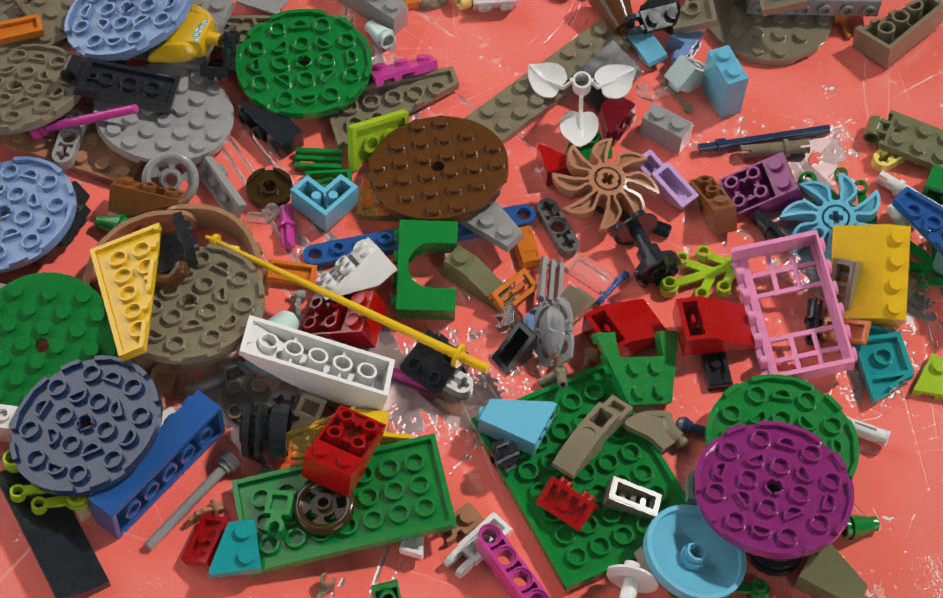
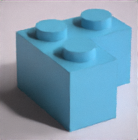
[291,174,359,232]

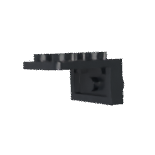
[200,25,240,80]
[156,211,200,274]
[400,329,470,395]

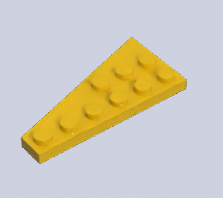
[89,222,162,362]

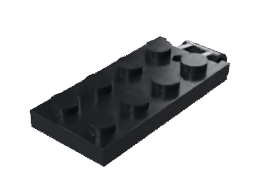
[60,54,181,114]

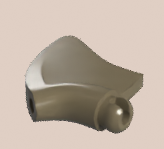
[622,410,688,453]

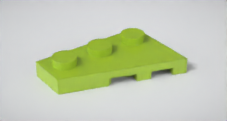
[347,109,409,172]

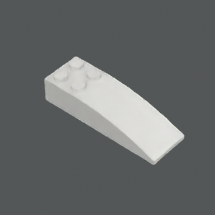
[238,315,395,410]

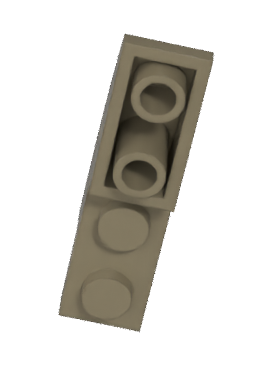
[552,395,633,479]

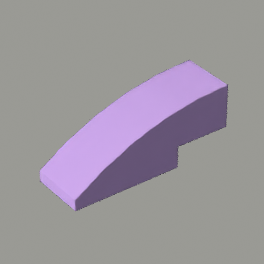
[631,149,699,210]

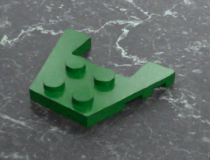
[591,331,678,407]

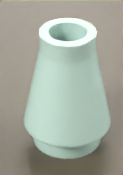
[364,20,395,49]

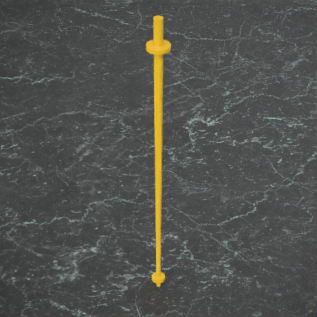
[205,234,491,374]

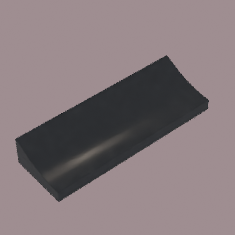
[0,470,111,598]

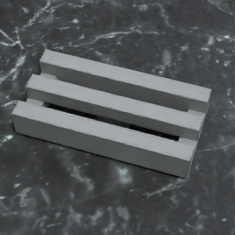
[536,256,565,305]

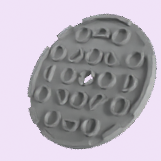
[93,64,234,168]

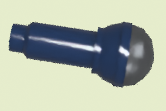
[675,416,705,437]

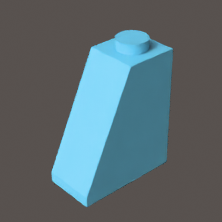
[476,399,557,456]

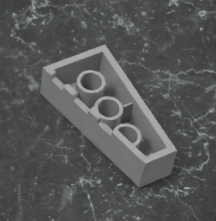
[337,0,408,35]

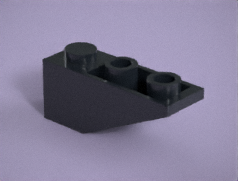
[238,101,304,160]

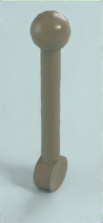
[660,79,693,114]

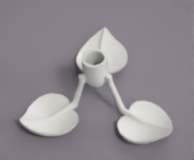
[528,62,636,147]

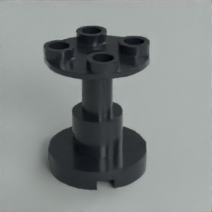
[612,210,682,288]

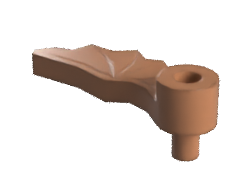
[183,498,225,529]

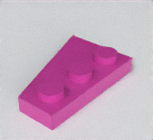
[370,54,438,87]

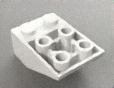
[315,237,397,300]

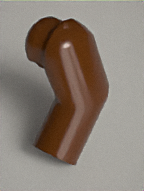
[155,261,189,286]

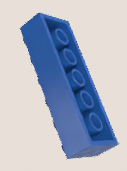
[88,390,225,540]

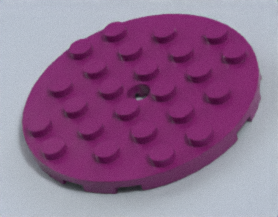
[694,421,854,559]

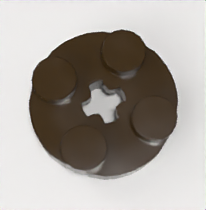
[246,167,293,213]

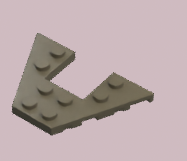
[673,0,807,35]

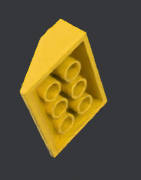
[827,224,911,327]

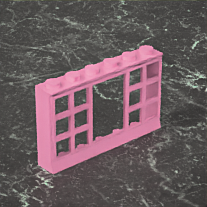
[731,230,858,380]

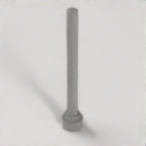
[144,451,241,550]

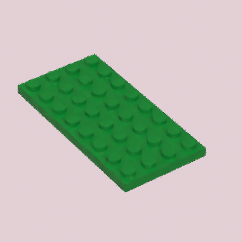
[232,433,457,578]

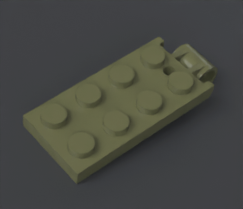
[863,110,943,169]

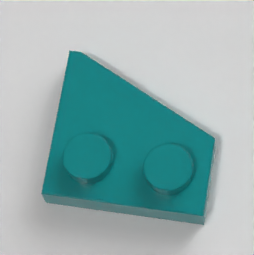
[208,519,261,579]

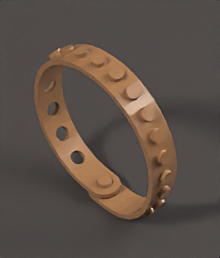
[84,204,269,374]

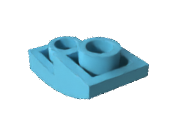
[625,33,668,67]

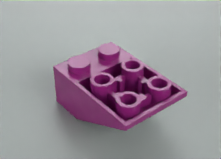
[718,152,804,218]

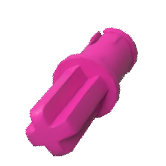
[278,204,297,250]

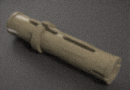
[739,139,810,160]

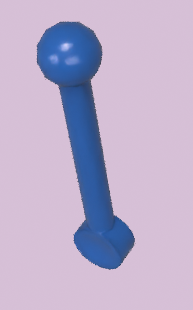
[596,270,629,306]

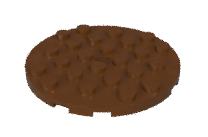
[367,115,509,222]

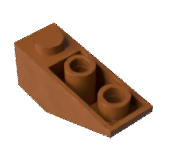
[690,175,737,235]
[108,176,187,216]

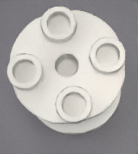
[606,560,659,598]

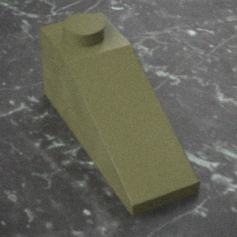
[443,245,516,312]

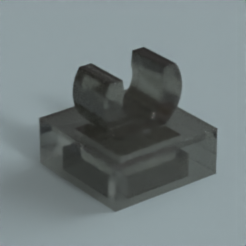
[495,303,523,333]

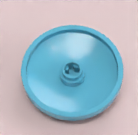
[643,504,747,598]

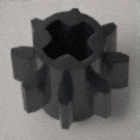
[488,438,521,472]

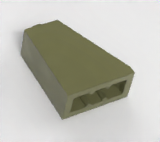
[794,544,869,598]

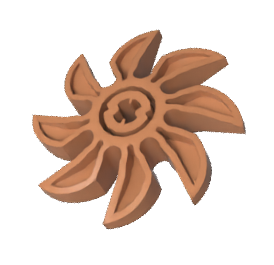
[552,138,659,232]

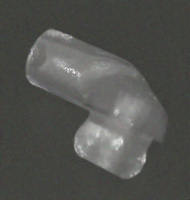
[247,203,280,225]

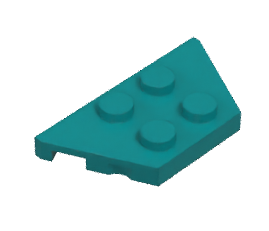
[849,318,915,405]

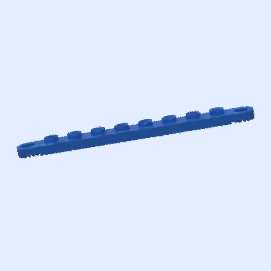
[303,204,535,269]

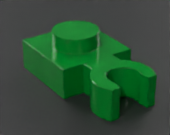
[264,489,296,536]

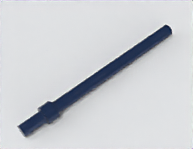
[698,124,831,153]

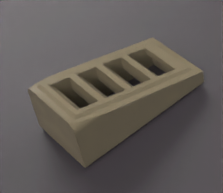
[825,258,862,310]
[602,476,662,519]

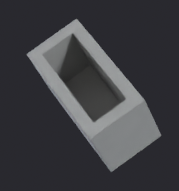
[639,103,694,155]

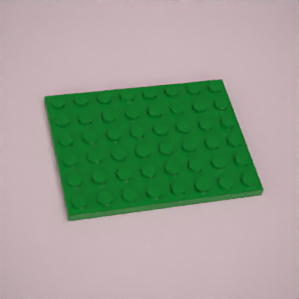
[470,363,692,592]

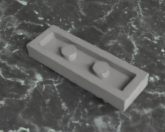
[198,156,247,219]

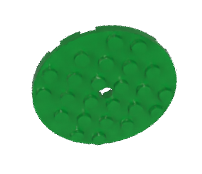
[235,9,372,120]
[0,272,118,407]
[705,374,859,494]

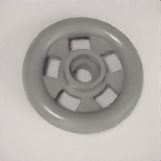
[142,151,199,207]

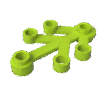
[659,245,736,298]
[3,450,90,515]

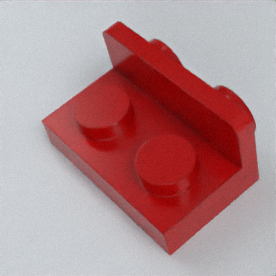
[535,476,600,532]
[181,514,232,570]

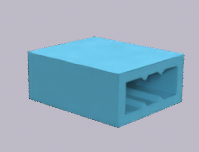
[701,45,749,119]

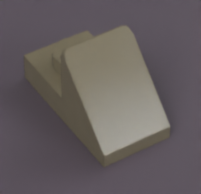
[553,285,597,323]

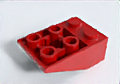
[300,290,387,349]
[672,296,755,356]
[582,298,667,367]
[302,405,387,497]

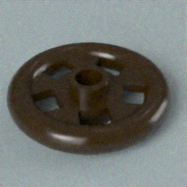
[293,481,356,535]

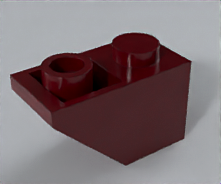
[599,97,637,145]

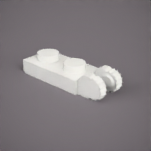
[443,512,513,579]

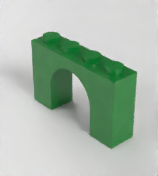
[391,220,458,320]

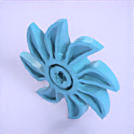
[780,172,881,260]

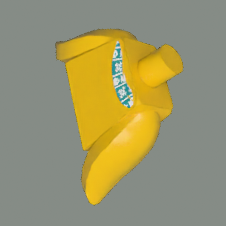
[148,4,223,63]

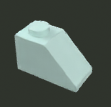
[664,55,705,93]

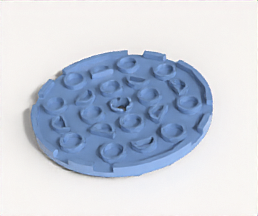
[64,0,193,61]
[0,156,77,273]

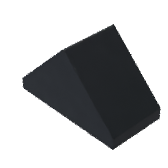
[491,320,538,374]

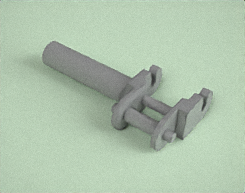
[185,358,249,396]

